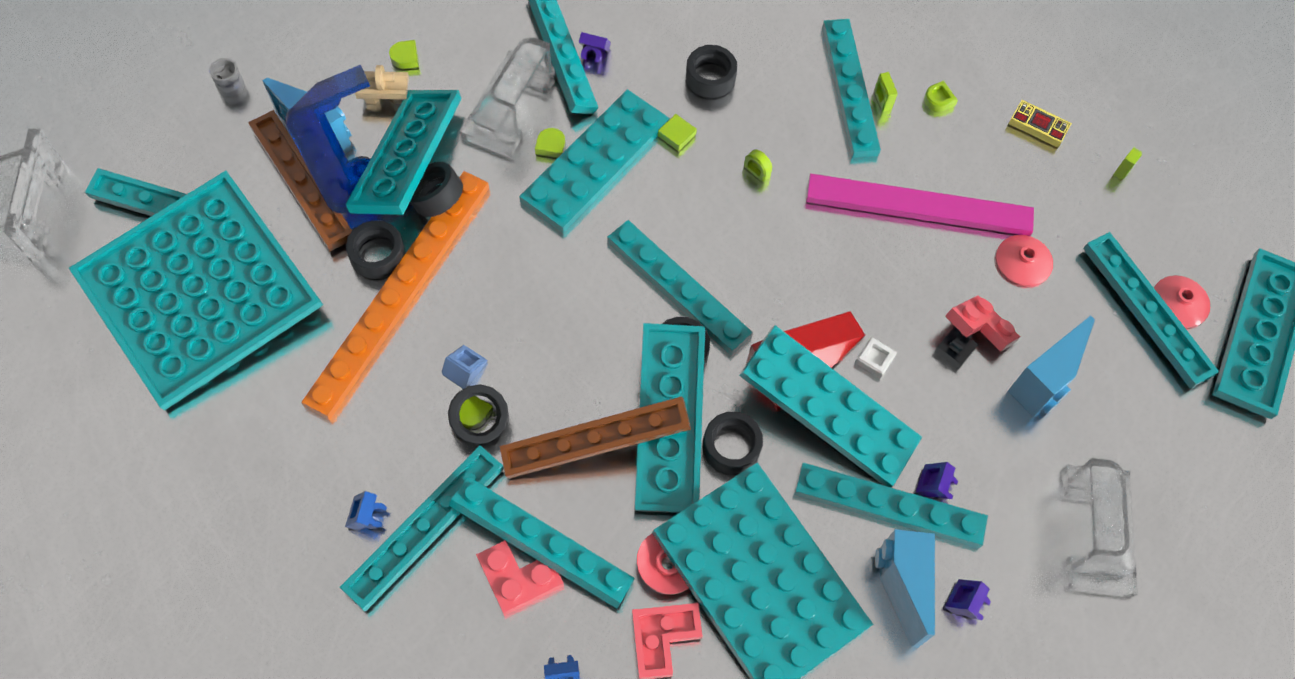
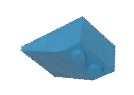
[262,77,353,167]
[1008,315,1095,417]
[875,529,935,648]

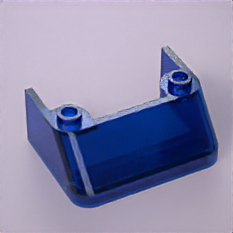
[286,65,371,213]

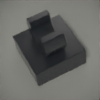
[934,327,979,370]

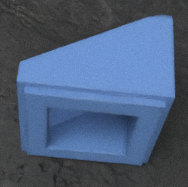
[442,345,488,389]

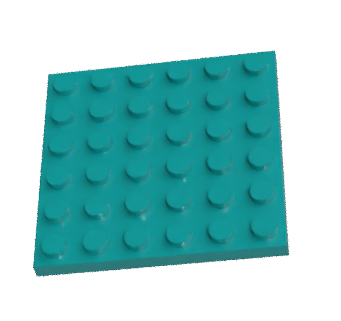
[69,170,323,410]

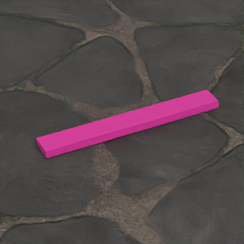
[806,173,1034,236]

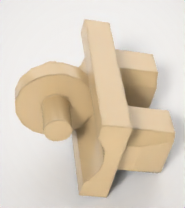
[355,65,409,104]

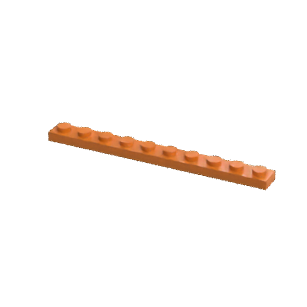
[301,171,489,420]

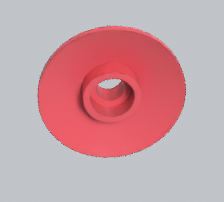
[995,235,1053,287]
[1154,275,1210,328]
[636,534,689,595]

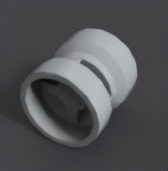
[209,58,245,97]

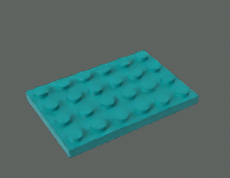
[652,462,874,679]

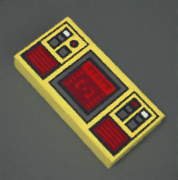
[1009,100,1072,148]

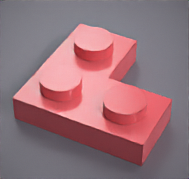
[945,295,1020,352]
[476,541,564,616]
[632,603,703,679]

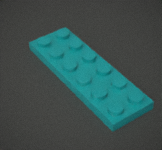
[519,89,670,233]
[346,90,462,215]
[1213,248,1295,420]
[634,323,705,513]
[739,325,922,487]

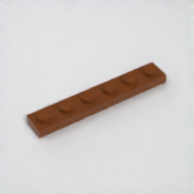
[248,110,352,252]
[500,396,691,478]

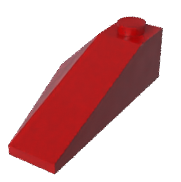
[747,311,866,410]

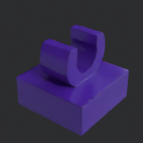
[579,32,611,64]
[916,462,958,500]
[945,579,991,620]

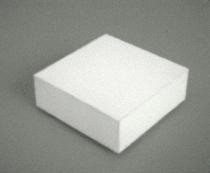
[855,336,897,379]

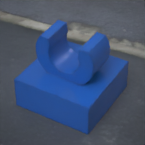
[345,491,387,531]
[544,655,580,679]

